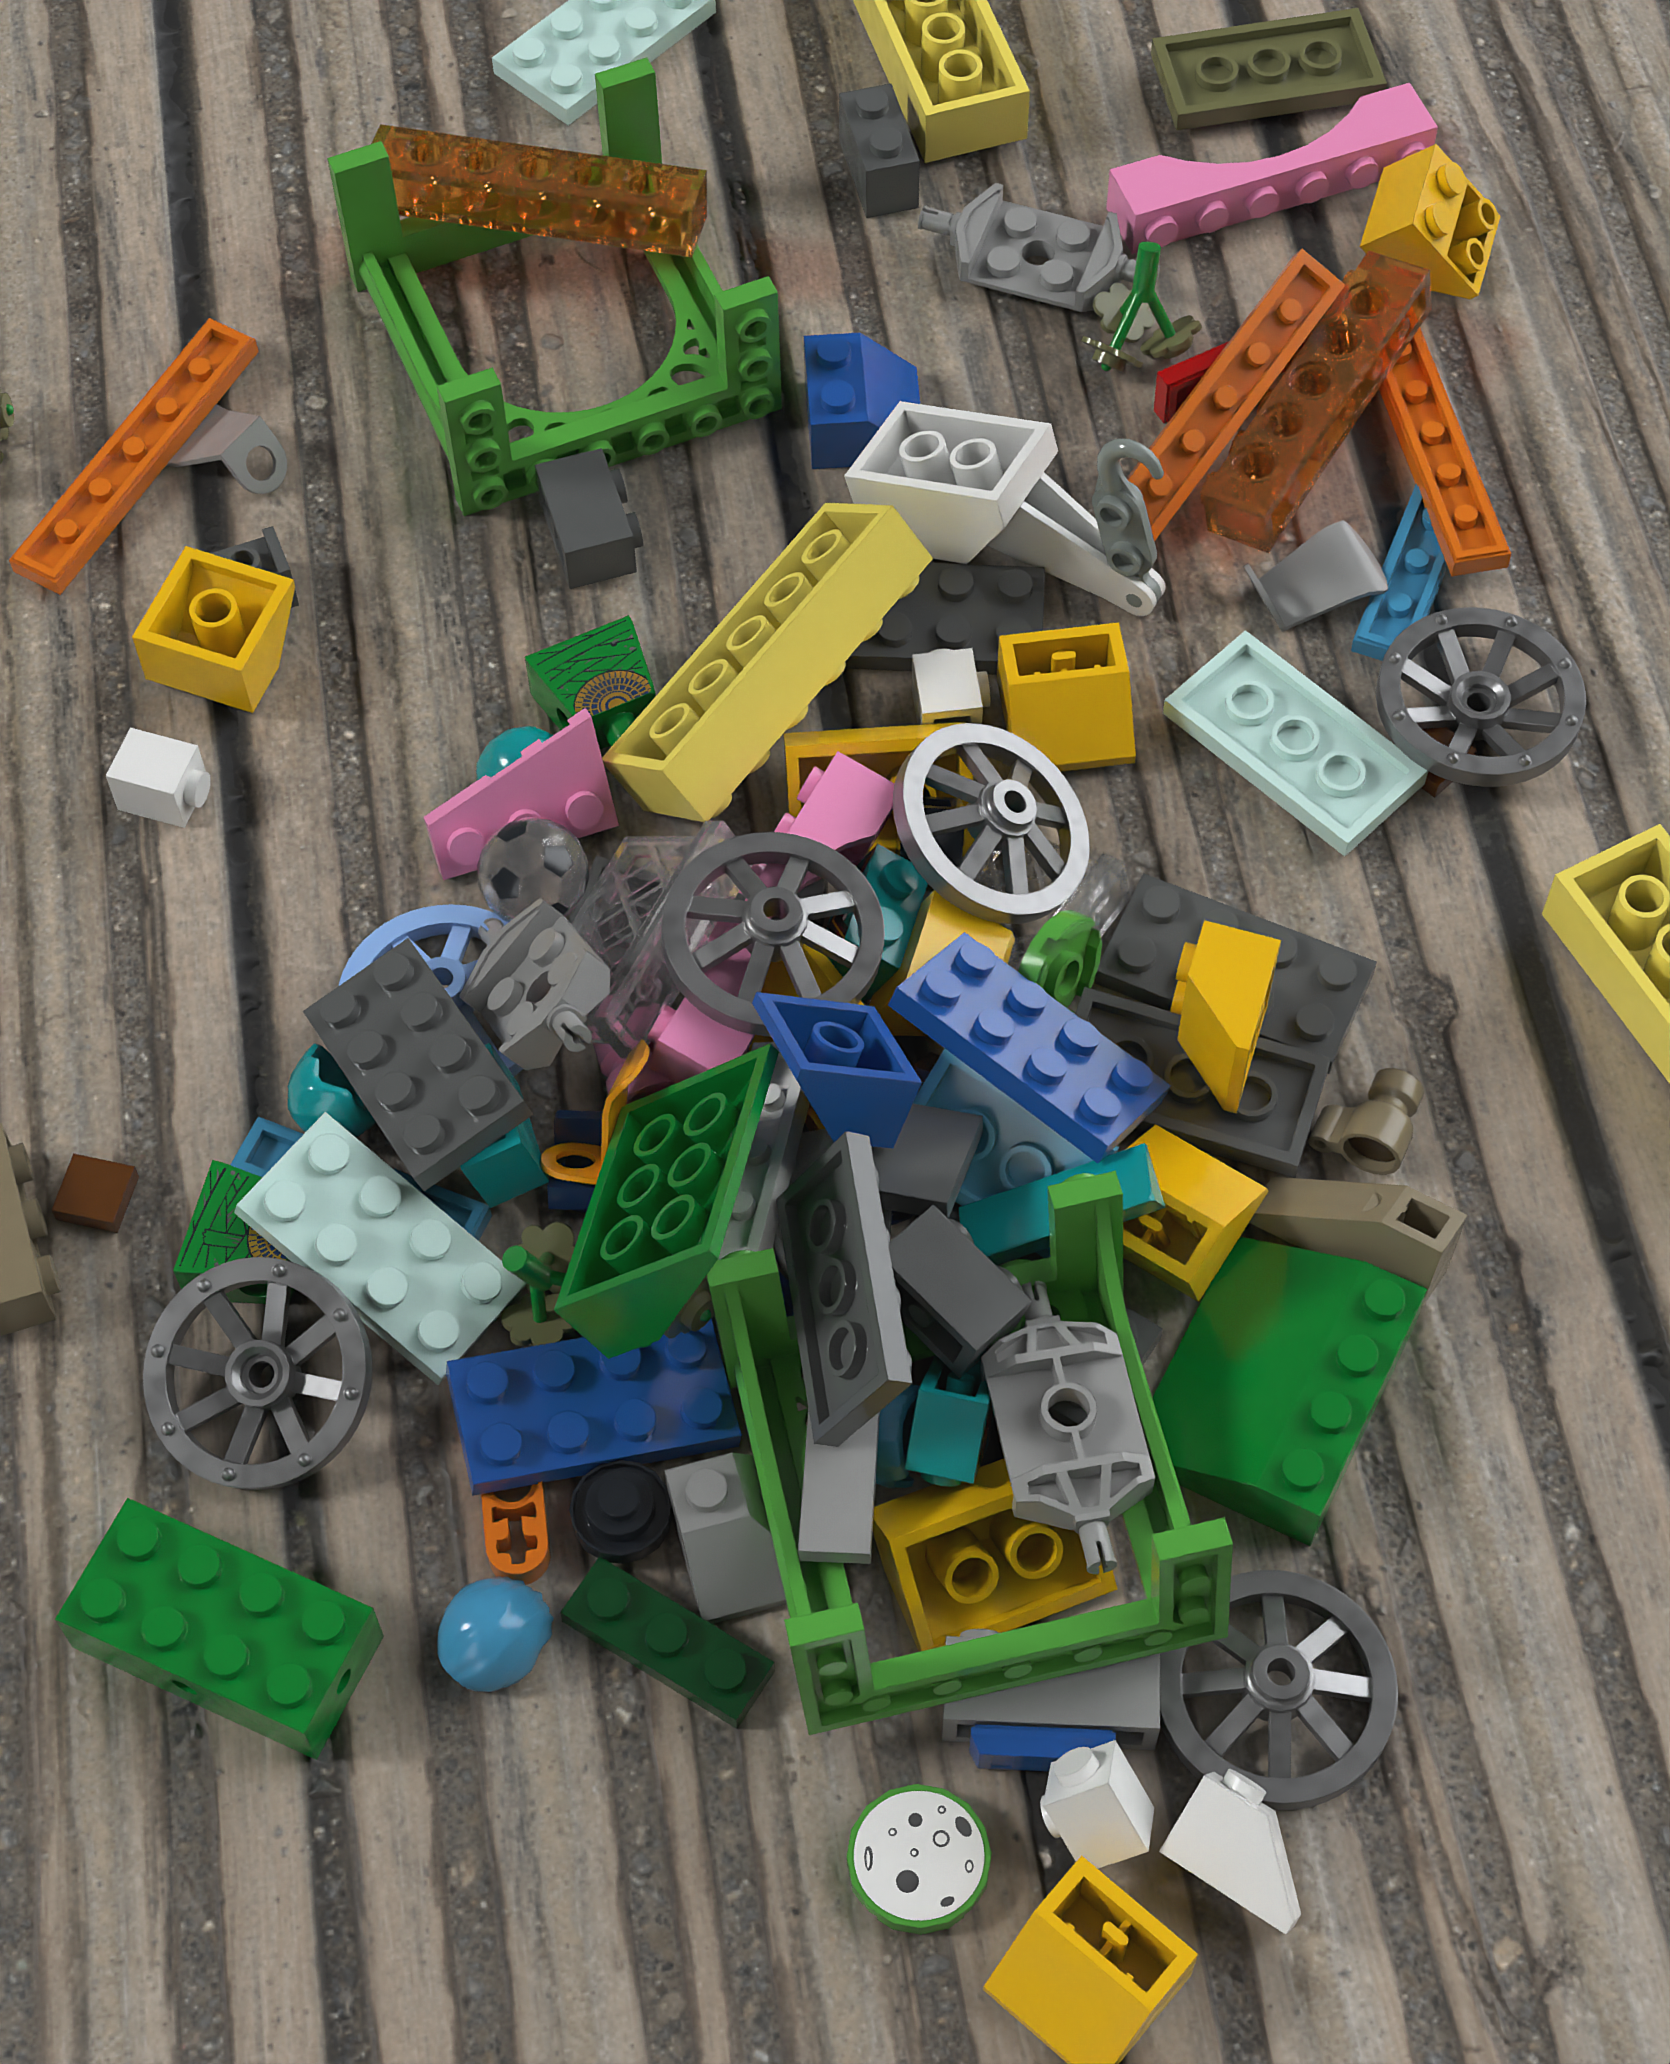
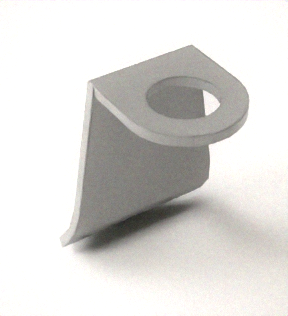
[165,404,287,494]
[1243,520,1388,632]

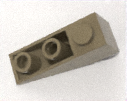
[0,1123,61,1336]
[1249,1177,1468,1309]

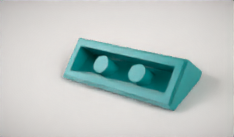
[959,1143,1166,1265]

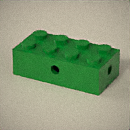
[55,1498,384,1760]

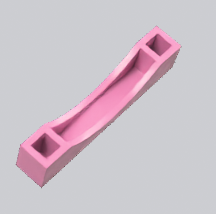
[1106,83,1438,254]
[647,751,895,1083]

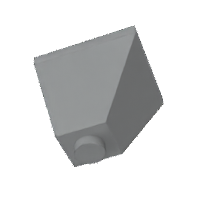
[665,1453,787,1624]

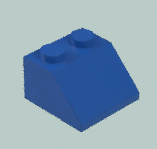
[803,333,920,469]
[752,992,922,1149]

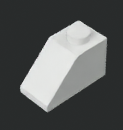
[1159,1769,1301,1934]

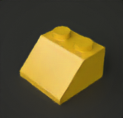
[132,546,295,713]
[1170,920,1281,1114]

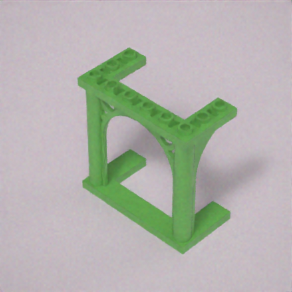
[327,57,782,516]
[706,1171,1233,1735]

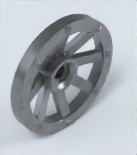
[1376,607,1586,787]
[893,723,1090,924]
[662,832,885,1036]
[143,1257,373,1490]
[1160,1570,1398,1810]

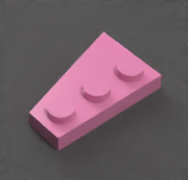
[424,708,619,880]

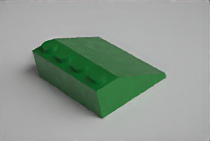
[554,1043,779,1359]
[1152,1237,1428,1546]

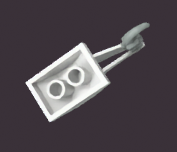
[844,401,1165,616]

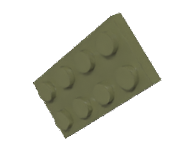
[1151,8,1387,131]

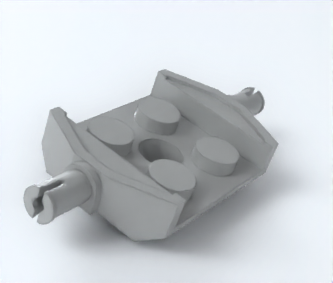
[918,183,1160,312]
[459,898,610,1070]
[980,1281,1155,1574]

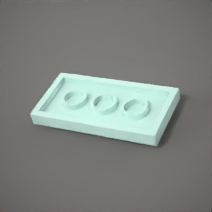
[492,0,716,126]
[1163,630,1428,857]
[234,1112,526,1385]

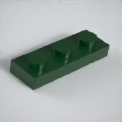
[560,1556,775,1729]

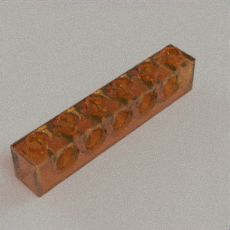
[371,124,707,258]
[1200,251,1432,553]

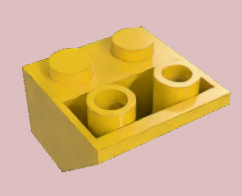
[1359,144,1501,299]
[997,622,1136,772]
[1123,1124,1268,1302]
[983,1855,1198,2064]

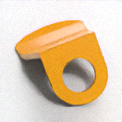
[541,1039,650,1185]

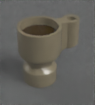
[1308,1068,1424,1175]

